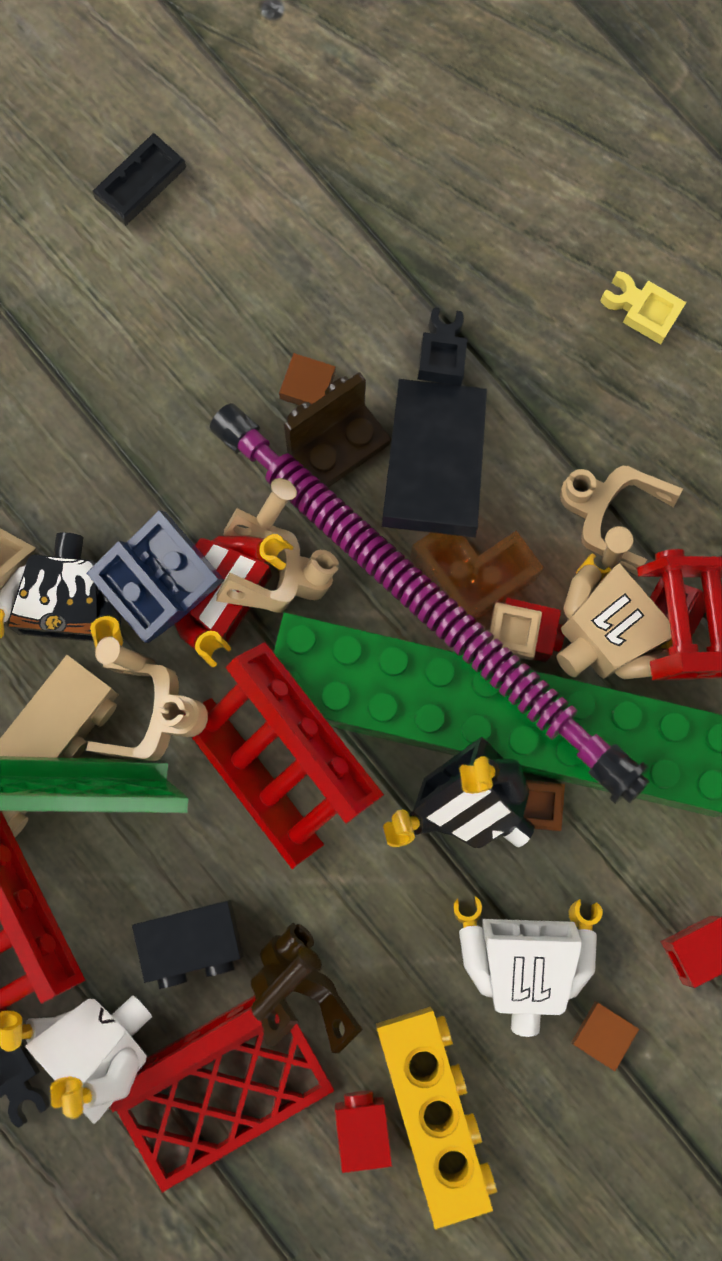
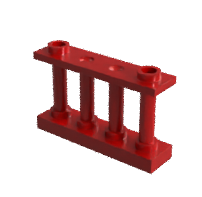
[637,549,722,680]
[184,642,384,869]
[0,811,86,1012]

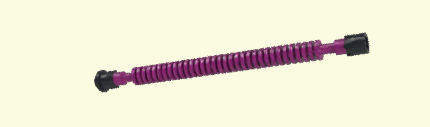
[210,403,650,804]

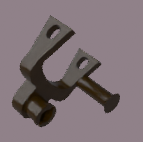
[251,923,363,1054]

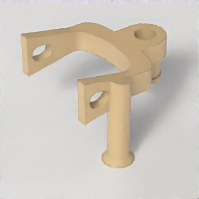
[560,466,683,576]
[216,478,339,613]
[86,636,208,762]

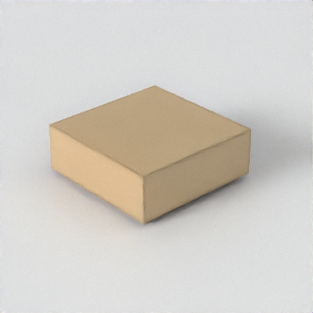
[489,602,542,660]

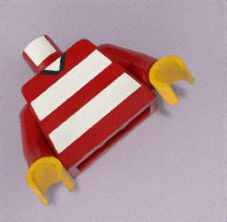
[174,534,294,667]

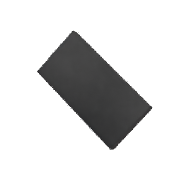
[381,379,487,538]

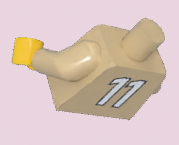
[557,553,673,679]

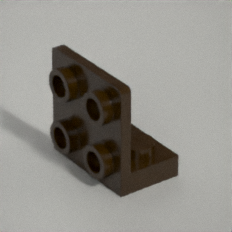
[284,372,391,488]

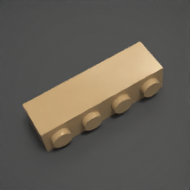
[0,655,119,837]

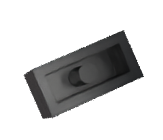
[132,900,244,989]

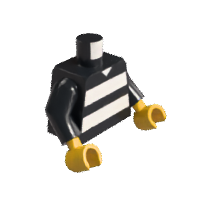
[383,737,535,848]

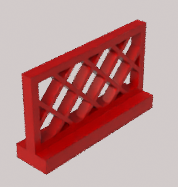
[110,995,334,1193]

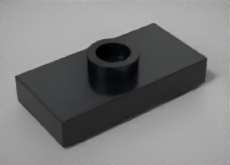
[92,133,186,226]

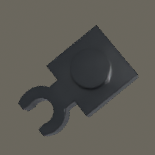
[417,307,467,386]
[0,1041,50,1128]

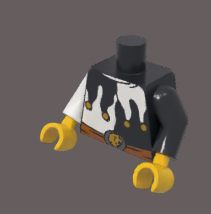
[0,532,123,648]

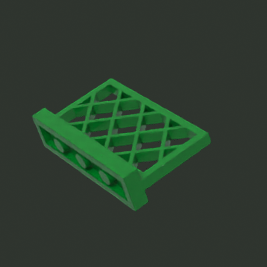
[0,756,188,813]

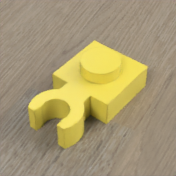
[600,271,687,345]

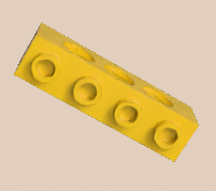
[376,1007,497,1230]

